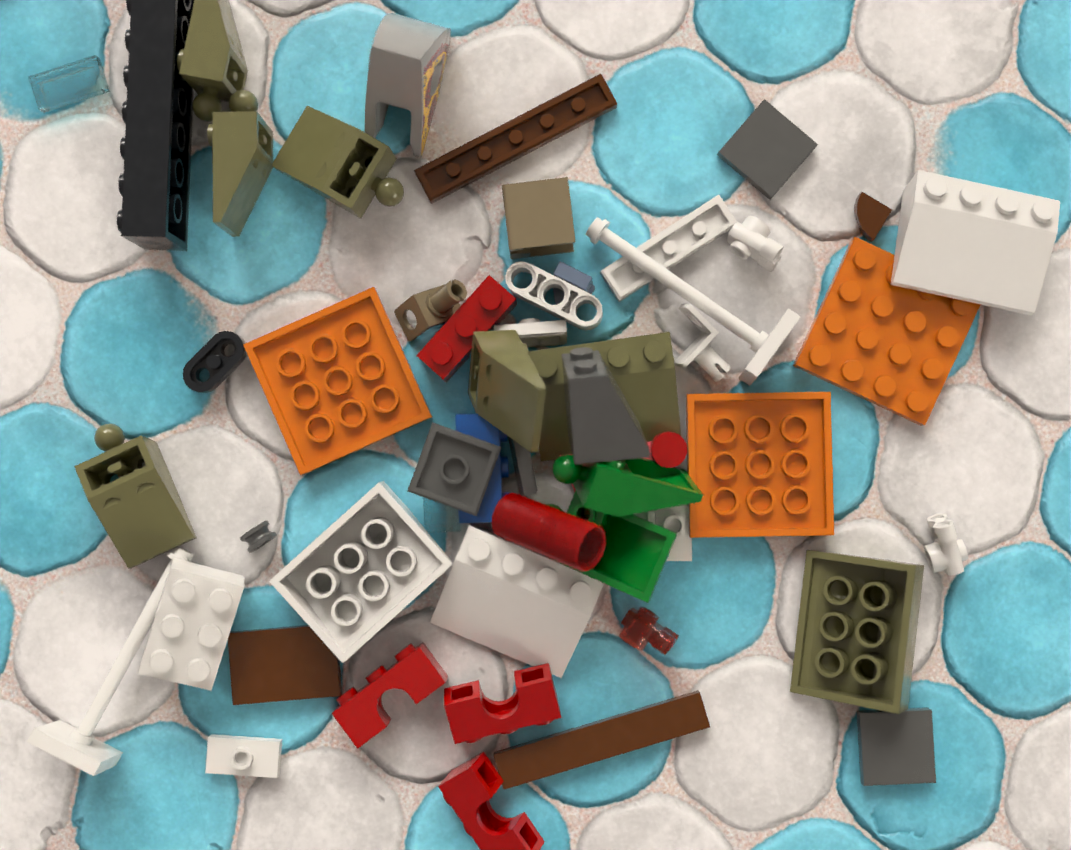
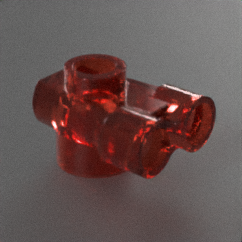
[619,606,679,655]

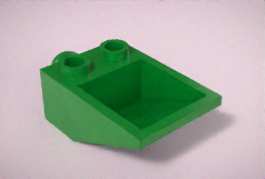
[552,455,703,517]
[546,491,677,603]

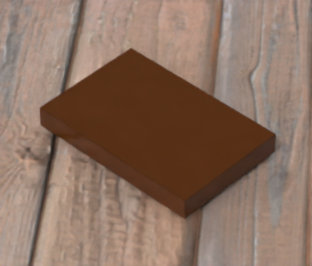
[228,625,342,705]

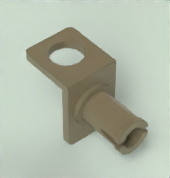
[394,280,467,341]

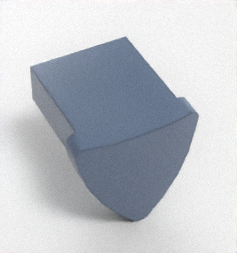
[553,261,595,305]

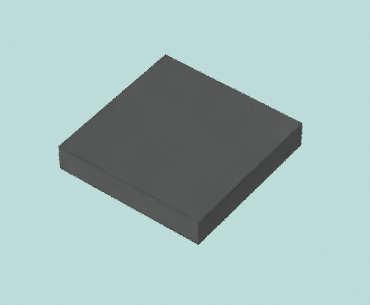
[717,99,818,200]
[407,422,502,516]
[857,707,936,786]

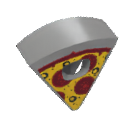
[365,13,451,157]

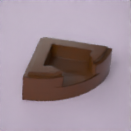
[854,192,892,242]

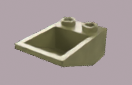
[177,0,248,122]
[207,90,273,237]
[271,106,404,219]
[468,330,546,452]
[74,423,197,569]

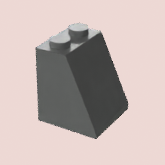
[562,347,650,465]

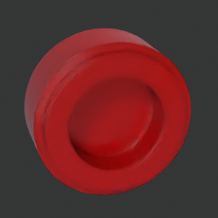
[650,431,687,468]

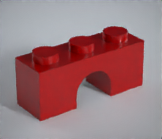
[416,275,517,383]
[331,642,448,749]
[444,663,561,744]
[438,751,545,850]

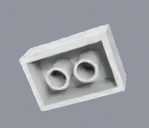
[137,558,244,691]

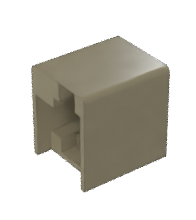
[502,177,576,259]

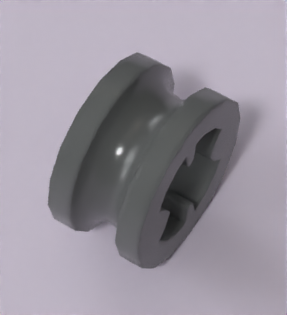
[240,521,277,553]

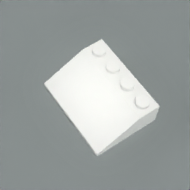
[891,170,1060,316]
[269,481,453,663]
[430,524,604,678]

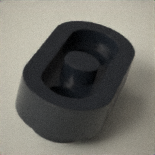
[183,331,247,393]

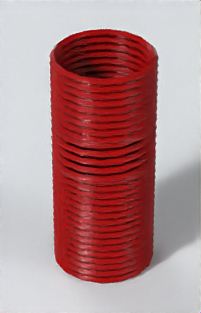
[492,493,606,572]

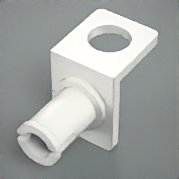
[674,304,731,382]

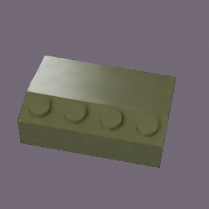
[528,332,681,462]
[790,550,924,714]

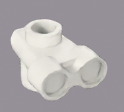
[727,216,784,272]
[924,514,968,576]

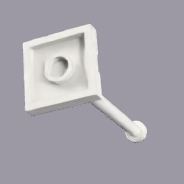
[586,217,801,386]
[27,546,194,776]

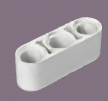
[505,261,603,330]

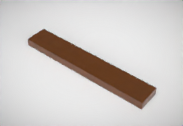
[414,74,618,204]
[493,690,710,790]

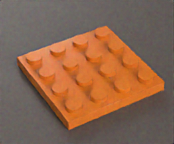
[793,237,981,426]
[243,287,433,475]
[685,392,834,538]

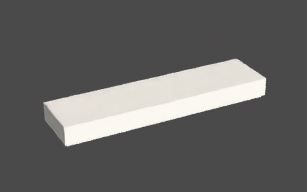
[600,195,737,302]

